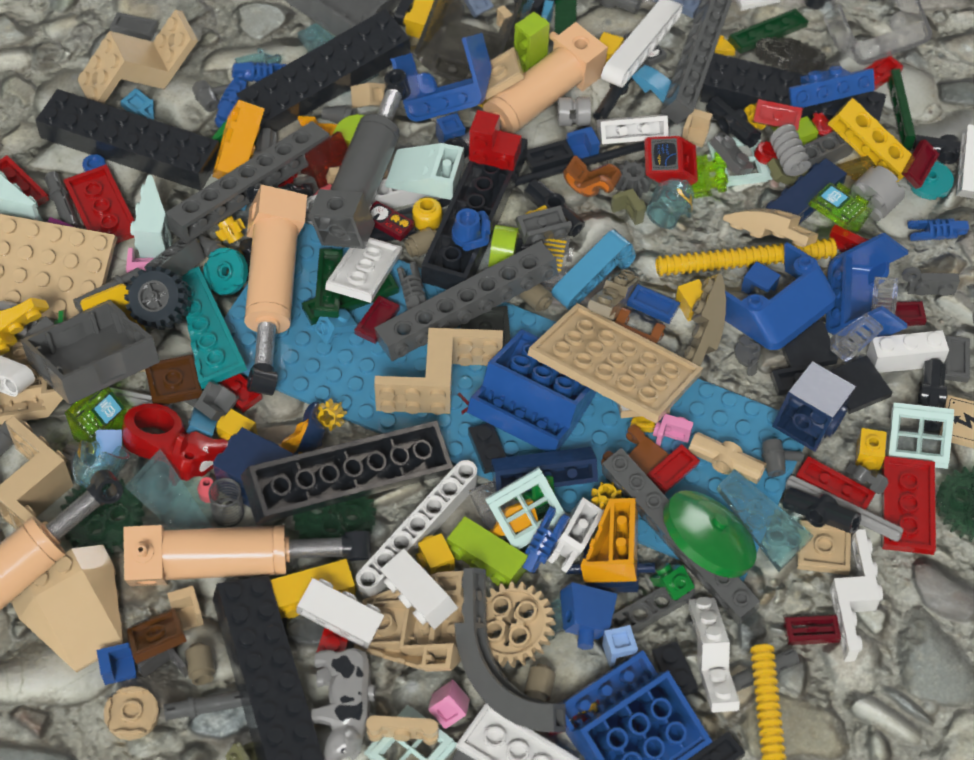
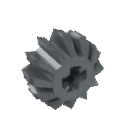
[615,159,652,197]

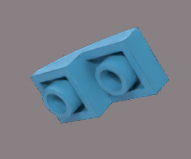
[632,65,671,103]

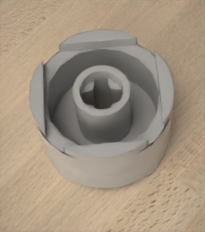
[851,166,905,221]

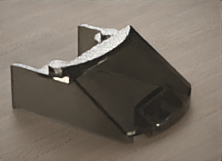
[414,0,534,82]

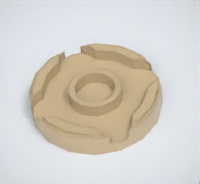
[103,685,160,740]

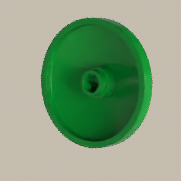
[663,490,757,578]

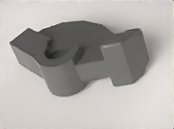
[735,335,761,376]
[846,462,889,494]

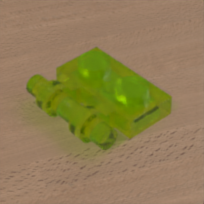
[688,152,728,199]

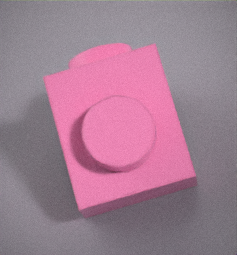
[653,414,694,447]

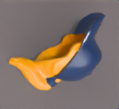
[279,401,325,455]

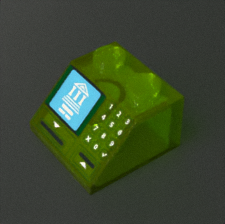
[808,182,873,232]
[65,387,127,454]

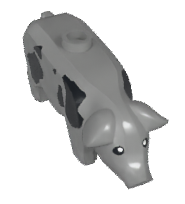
[311,648,376,760]

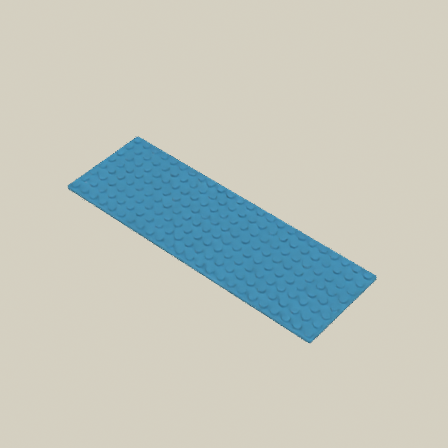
[224,223,804,583]

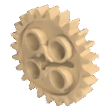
[486,581,556,668]

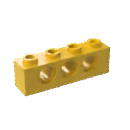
[827,98,912,183]

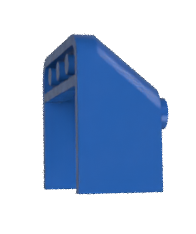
[391,33,492,122]
[826,232,908,341]
[725,242,836,350]

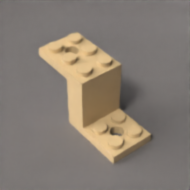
[77,9,198,104]
[374,328,503,415]
[0,416,73,529]

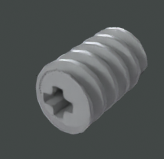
[770,124,812,176]

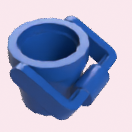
[451,208,491,251]

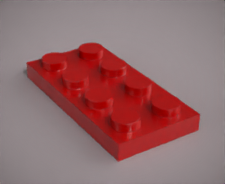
[63,164,134,244]
[882,456,936,555]

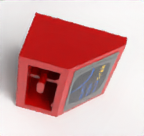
[644,136,698,194]

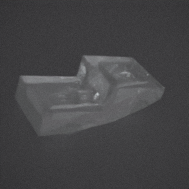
[469,481,506,531]

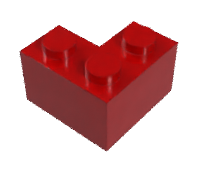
[469,110,522,171]

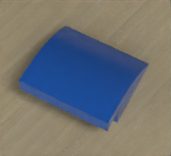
[467,329,596,452]
[559,650,713,760]

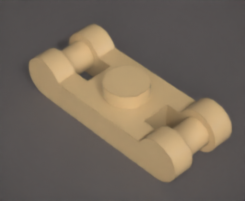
[366,715,439,745]

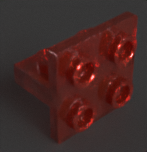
[300,131,348,189]

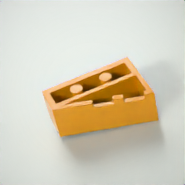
[212,100,265,179]
[580,498,638,583]

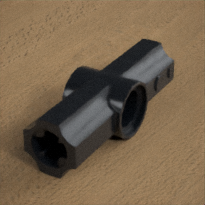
[706,96,761,148]
[912,134,961,165]
[524,179,585,237]
[918,359,947,432]
[783,488,861,534]

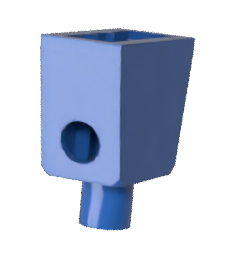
[560,582,617,650]

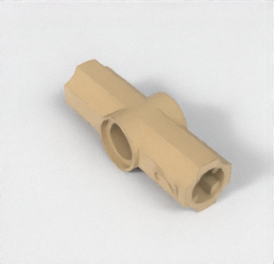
[688,432,767,484]

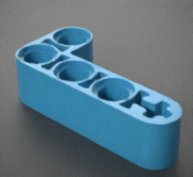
[551,230,636,310]

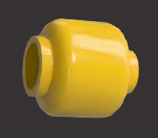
[412,197,442,230]

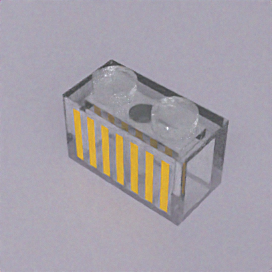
[540,237,574,288]

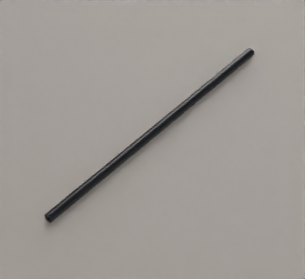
[396,141,645,215]

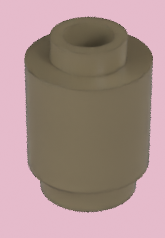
[404,227,437,258]
[520,284,552,312]
[185,642,215,685]
[524,664,556,702]

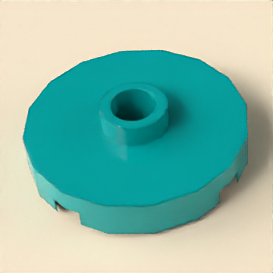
[907,161,954,200]
[203,247,248,295]

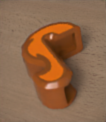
[563,156,622,197]

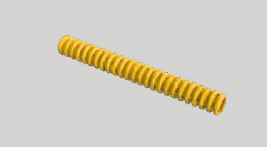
[656,238,837,277]
[750,644,787,760]

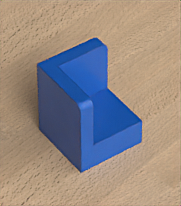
[436,113,465,143]
[566,126,600,159]
[741,261,781,295]
[97,643,137,685]

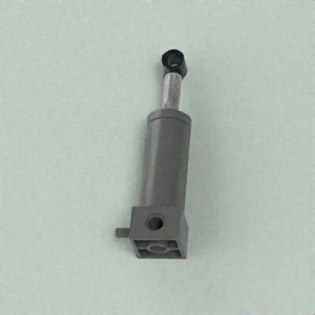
[305,69,411,249]

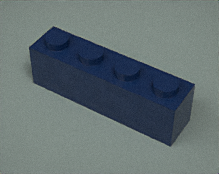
[765,158,847,225]
[491,446,598,492]

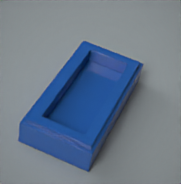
[627,284,680,324]

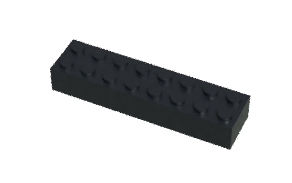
[236,9,411,132]
[700,53,887,126]
[35,89,220,190]
[421,138,528,290]
[240,420,453,525]
[212,575,324,760]

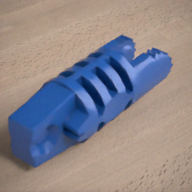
[231,62,286,82]
[215,77,247,128]
[907,218,969,241]
[523,506,570,573]

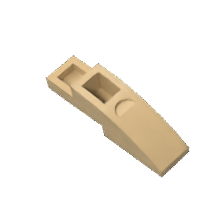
[723,208,818,247]

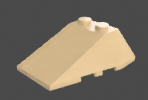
[0,339,63,425]
[11,545,124,673]
[354,571,464,672]

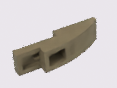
[587,269,640,320]
[683,273,726,366]

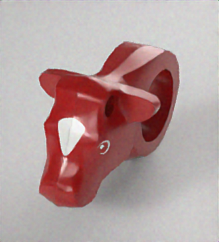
[122,404,228,486]

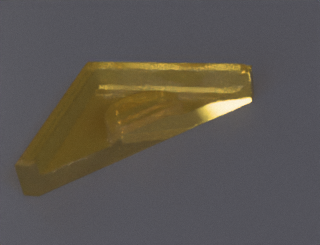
[836,155,877,181]

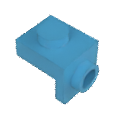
[314,308,357,344]

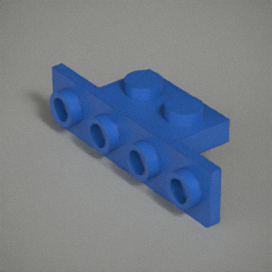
[789,66,875,108]

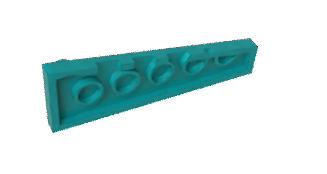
[182,266,247,389]

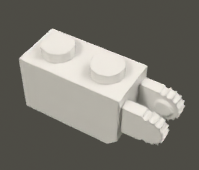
[547,498,604,572]

